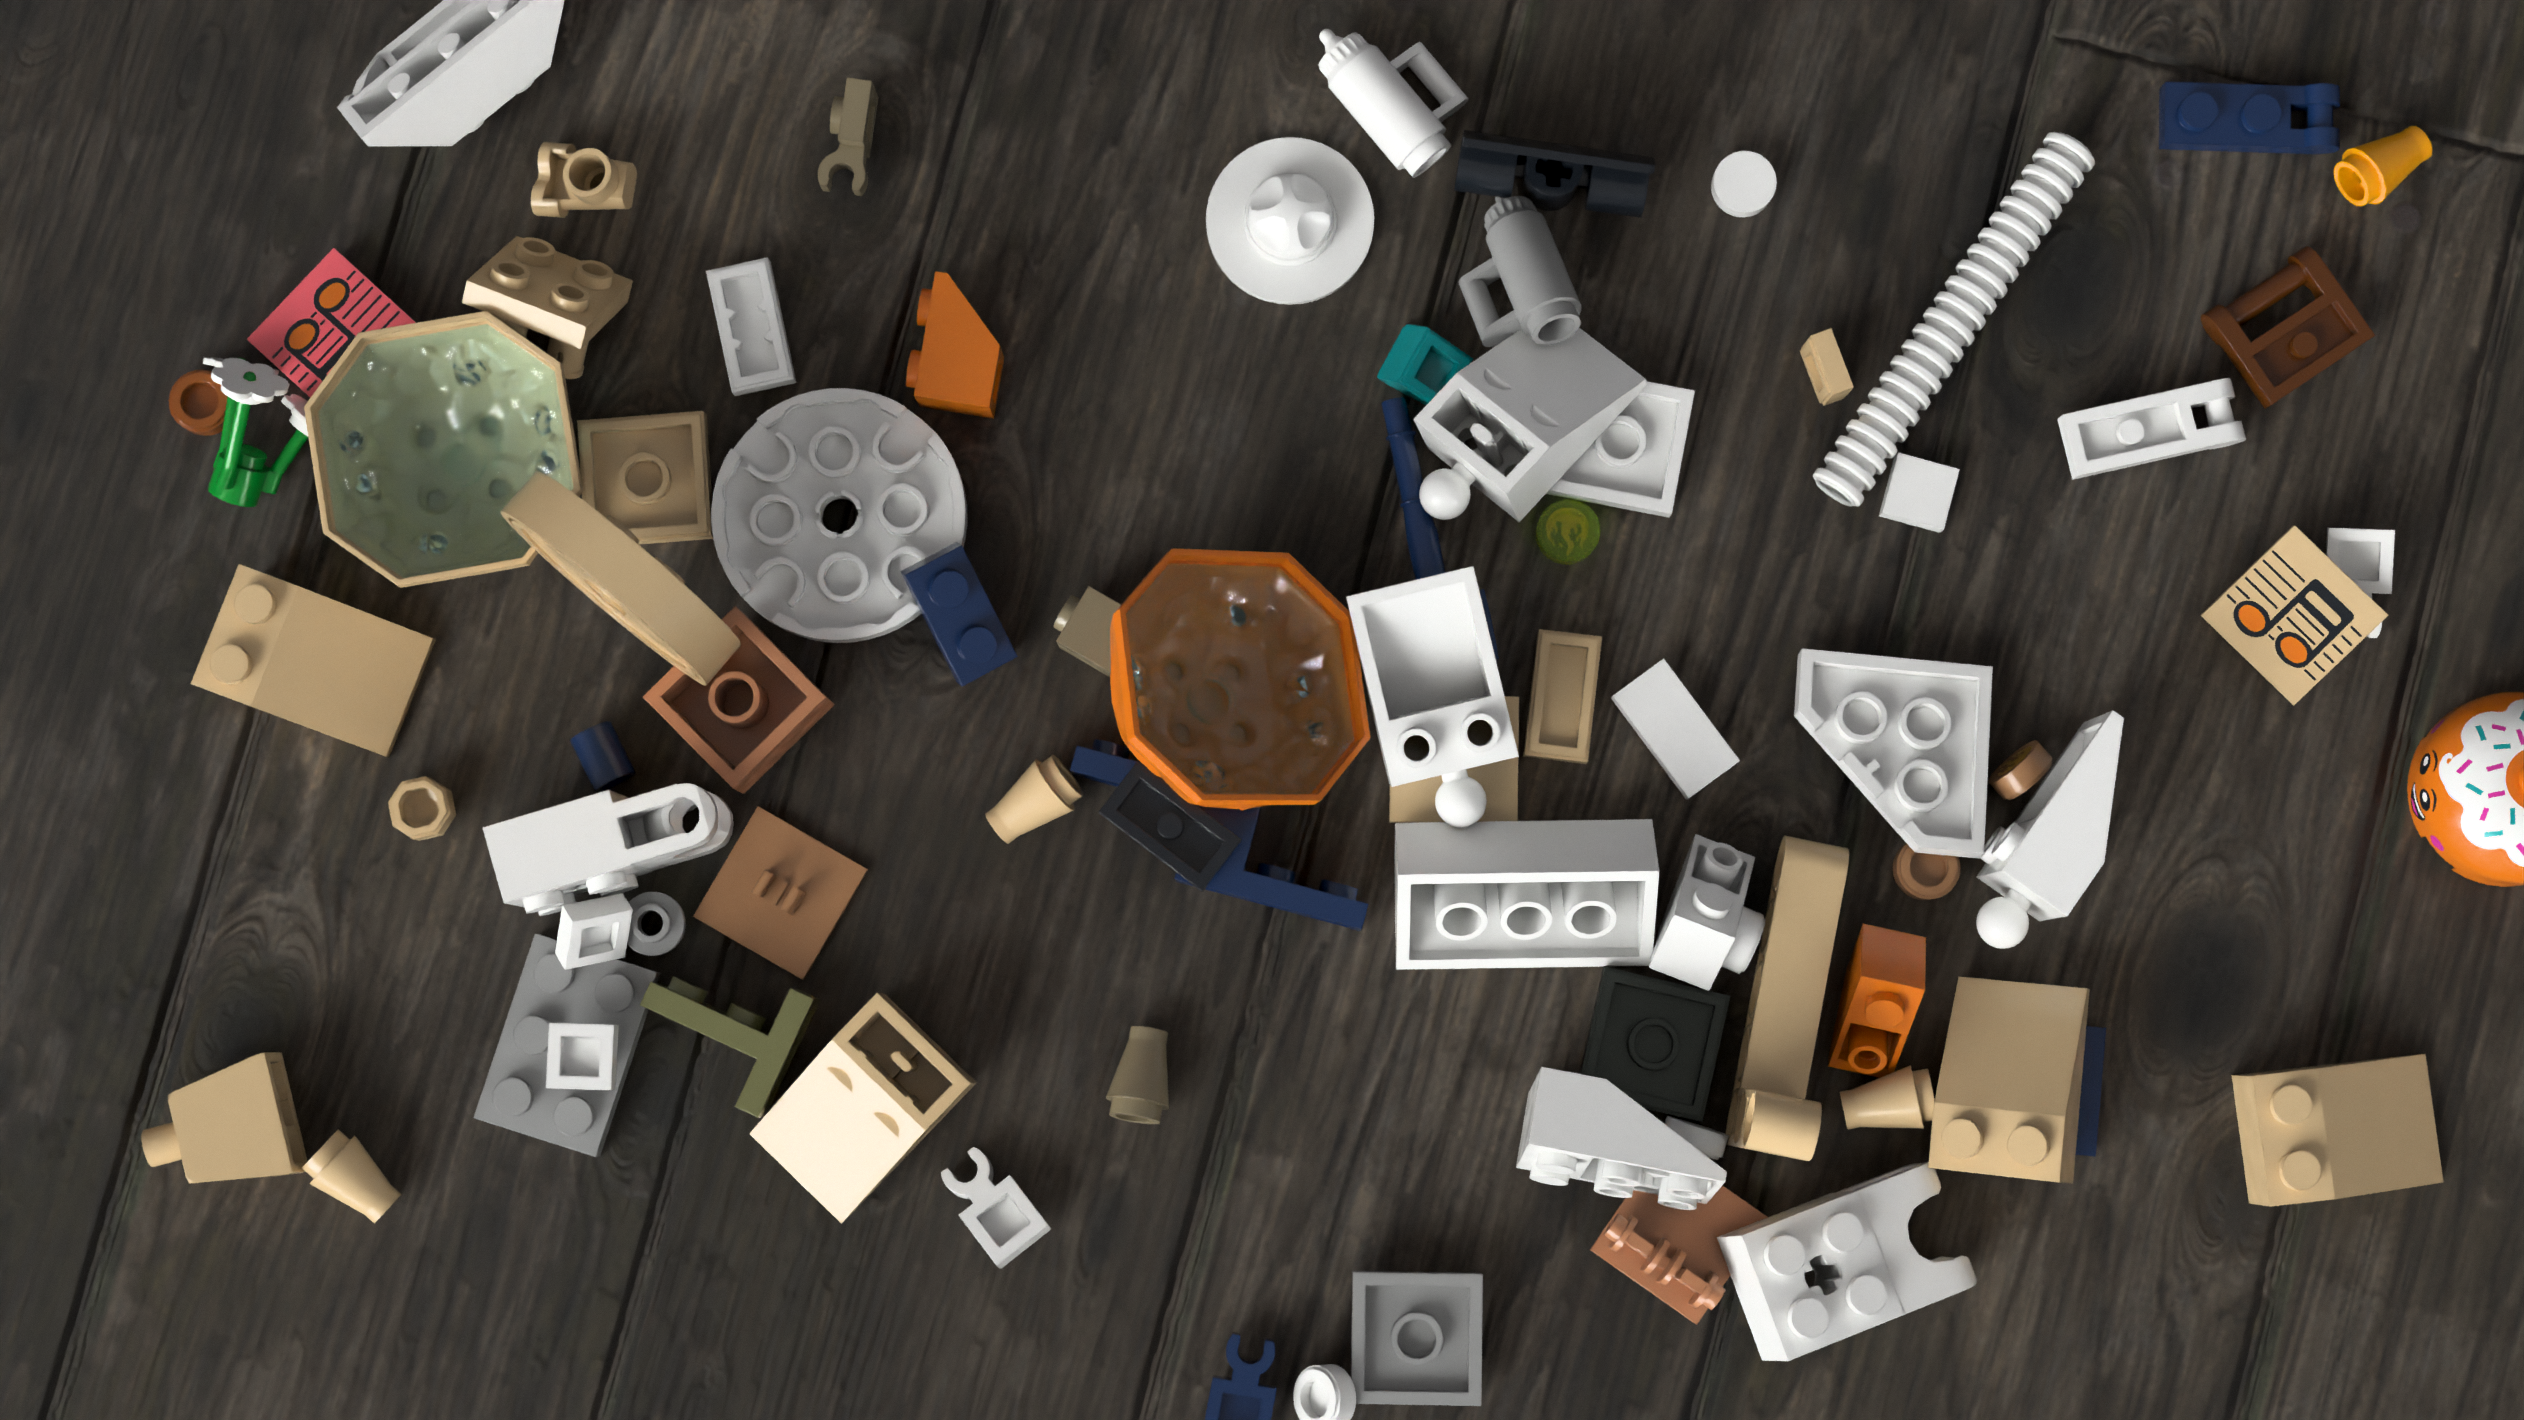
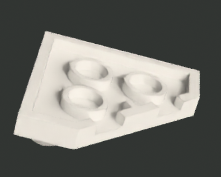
[1794,648,1993,859]

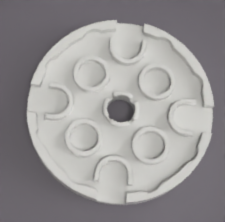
[711,388,967,643]

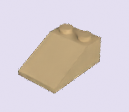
[191,564,436,758]
[1928,977,2090,1183]
[2231,1054,2444,1207]

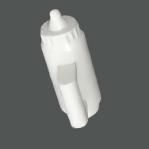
[1318,29,1469,178]

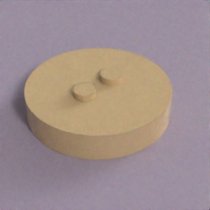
[500,471,741,686]

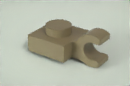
[818,78,879,196]

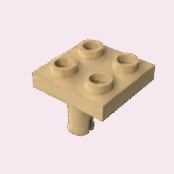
[462,236,633,379]

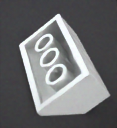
[1394,819,1659,970]

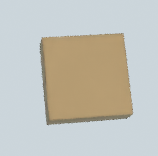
[1800,328,1854,406]

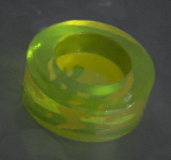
[1535,499,1601,565]

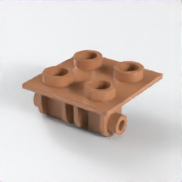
[1590,1185,1768,1325]

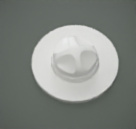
[1206,137,1374,305]

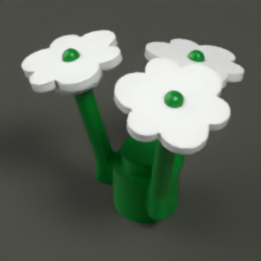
[203,357,348,507]

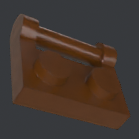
[2200,246,2376,409]

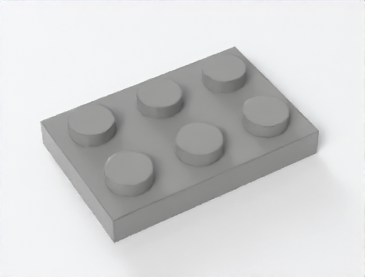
[473,934,661,1157]

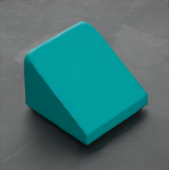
[1377,324,1473,405]

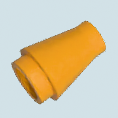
[2334,126,2433,206]

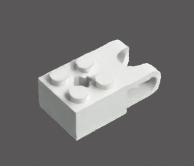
[483,783,734,916]
[1717,1162,1977,1361]

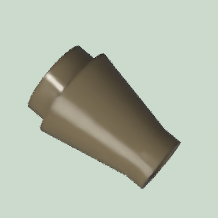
[1106,1026,1169,1124]

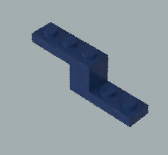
[1070,739,1369,931]

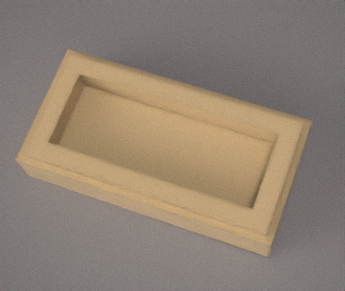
[1523,629,1602,764]

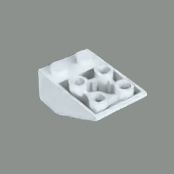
[1516,1067,1727,1210]

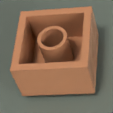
[643,606,835,794]

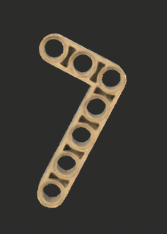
[1726,835,1849,1161]

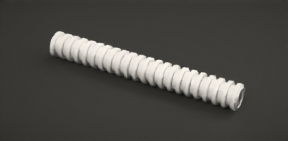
[1813,132,2095,507]

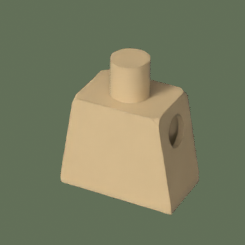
[141,1052,308,1183]

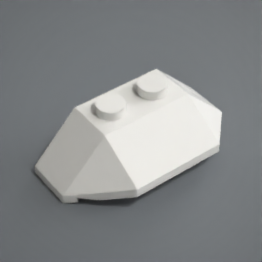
[337,0,564,146]

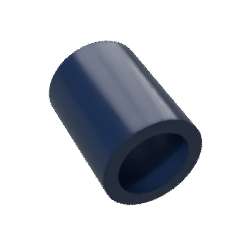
[570,721,636,793]

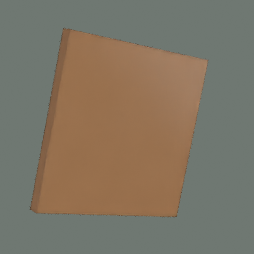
[693,806,868,980]

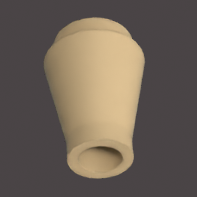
[985,755,1083,844]
[1840,1065,1935,1129]
[302,1129,401,1223]

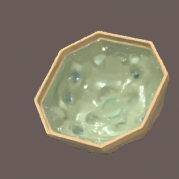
[304,311,583,588]

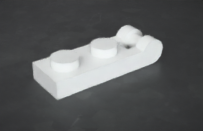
[2057,378,2246,480]

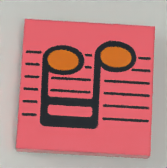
[247,248,416,398]

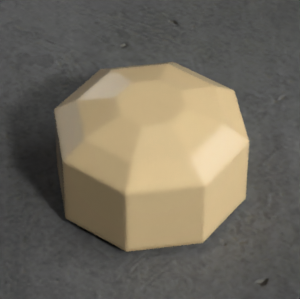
[388,776,456,841]

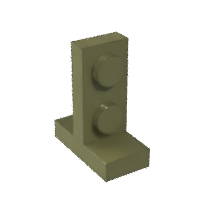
[640,976,821,1118]

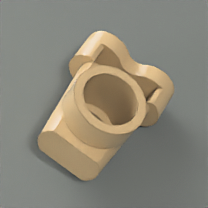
[531,142,637,218]

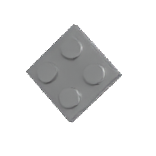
[1351,1271,1483,1406]

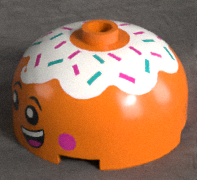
[2407,692,2524,887]

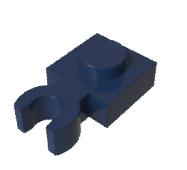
[1205,1332,1277,1420]

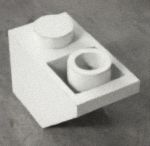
[1649,834,1755,991]

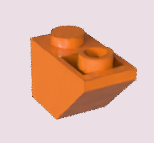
[906,271,1004,419]
[1828,923,1926,1078]

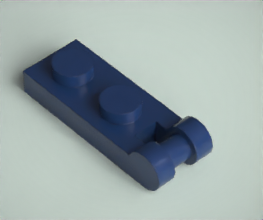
[2159,82,2340,154]

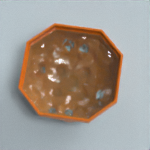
[1110,548,1371,811]

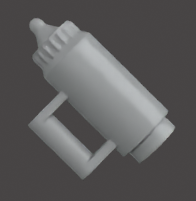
[1458,196,1582,347]

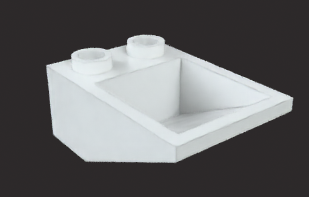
[1414,328,1647,522]
[1346,566,1519,827]
[1976,710,2124,949]

